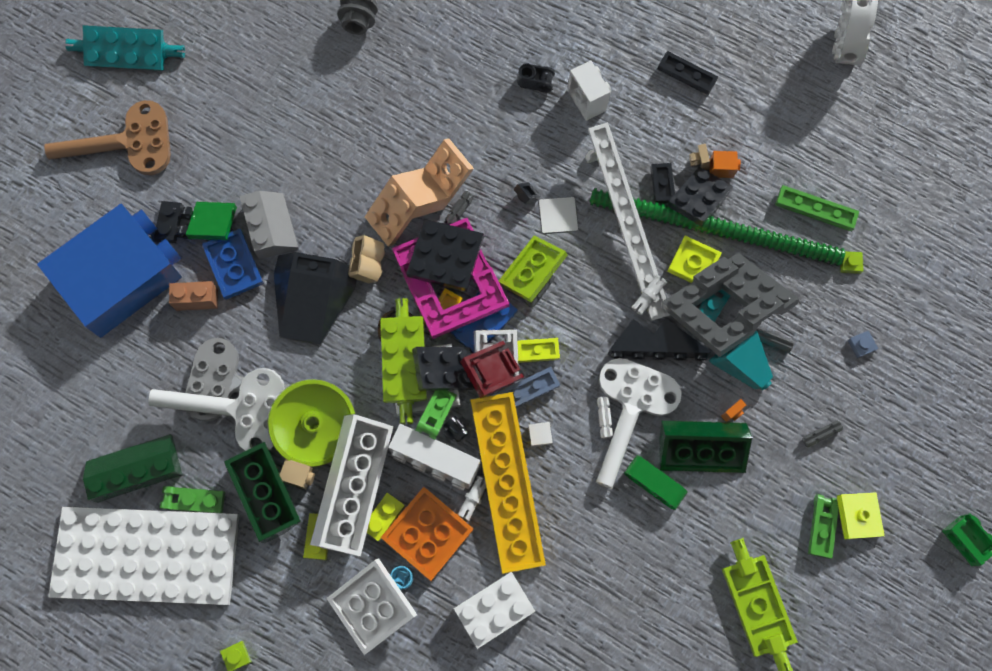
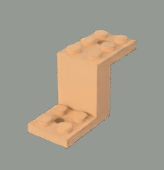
[365,139,474,247]

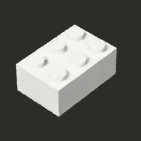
[453,572,535,649]

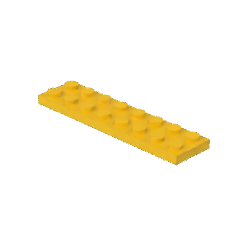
[470,392,546,574]

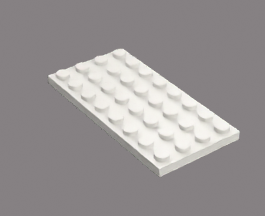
[48,507,240,605]

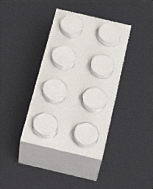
[388,424,480,491]

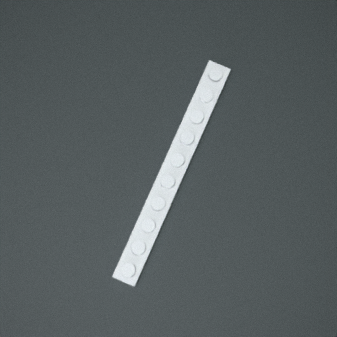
[588,122,671,322]

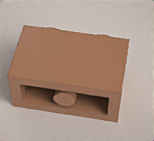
[169,281,218,311]

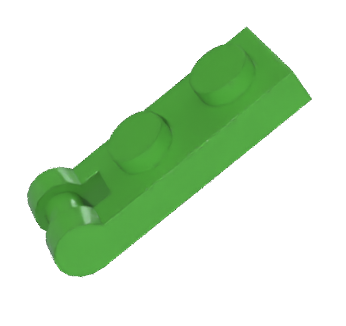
[415,390,457,440]
[160,486,225,513]
[808,494,839,559]

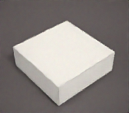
[528,422,553,447]

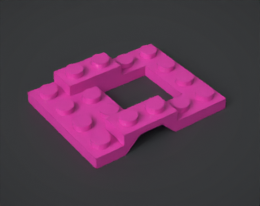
[392,218,509,339]

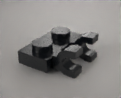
[153,201,193,243]

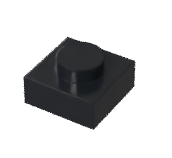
[513,182,540,204]

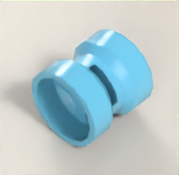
[390,566,414,589]

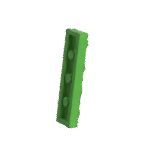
[775,185,859,232]

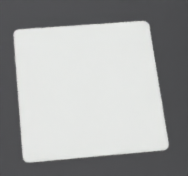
[539,197,578,233]

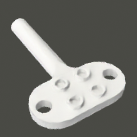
[596,358,681,489]
[148,368,285,451]

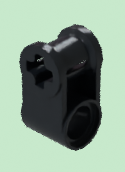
[517,63,555,93]

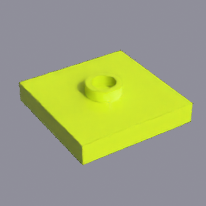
[667,236,722,283]
[836,493,884,540]

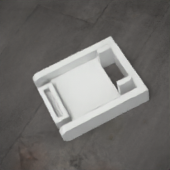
[474,330,519,380]

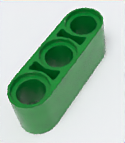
[624,455,688,510]

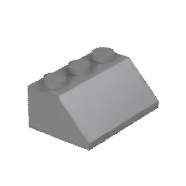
[239,191,299,260]

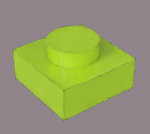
[840,251,864,274]
[220,641,251,671]

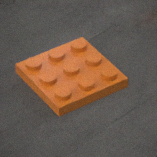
[381,487,474,581]

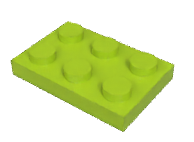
[499,235,568,303]

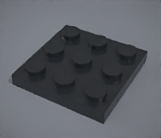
[406,219,484,292]

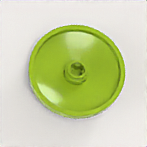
[267,379,355,467]

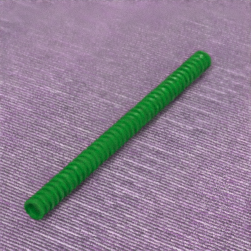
[590,188,845,266]

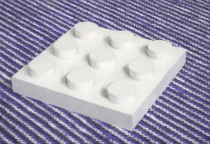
[326,558,417,655]

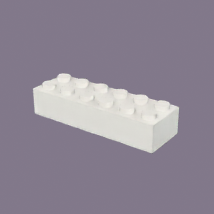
[310,414,393,556]

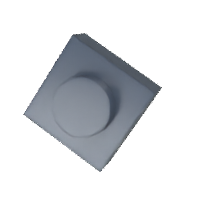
[848,330,878,359]

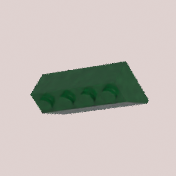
[659,420,752,473]
[83,434,182,503]
[224,442,301,544]

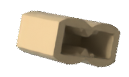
[348,235,385,284]

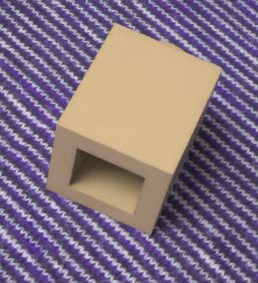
[280,459,315,490]

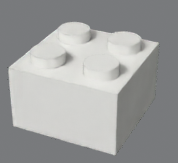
[567,61,611,121]

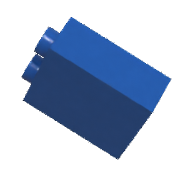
[37,203,182,338]

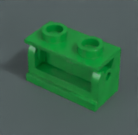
[942,513,992,566]

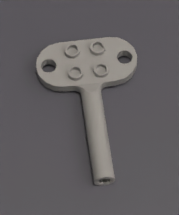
[185,338,289,421]

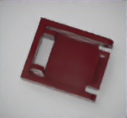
[460,341,524,399]

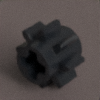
[443,416,469,442]

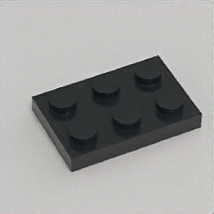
[667,167,733,227]
[412,347,475,391]

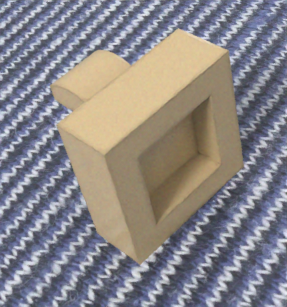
[689,144,710,170]

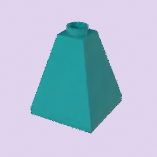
[709,331,773,390]

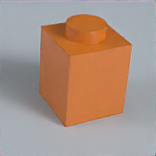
[709,151,741,178]

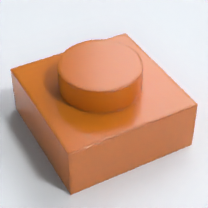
[721,399,746,422]

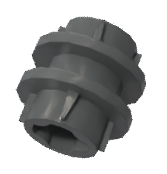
[337,0,378,35]

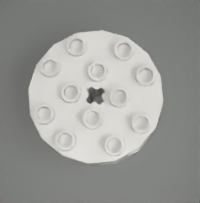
[832,0,878,66]

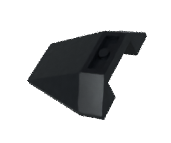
[274,252,357,345]

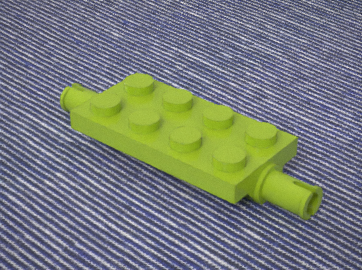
[380,298,427,425]
[722,538,798,671]

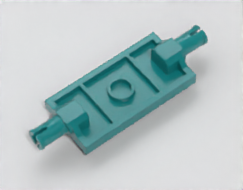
[65,25,185,70]

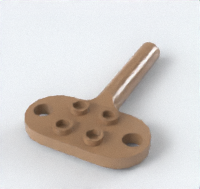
[44,100,171,175]

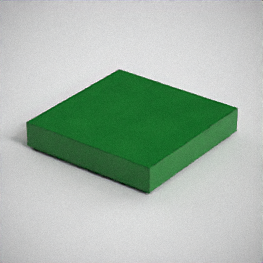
[186,202,237,240]

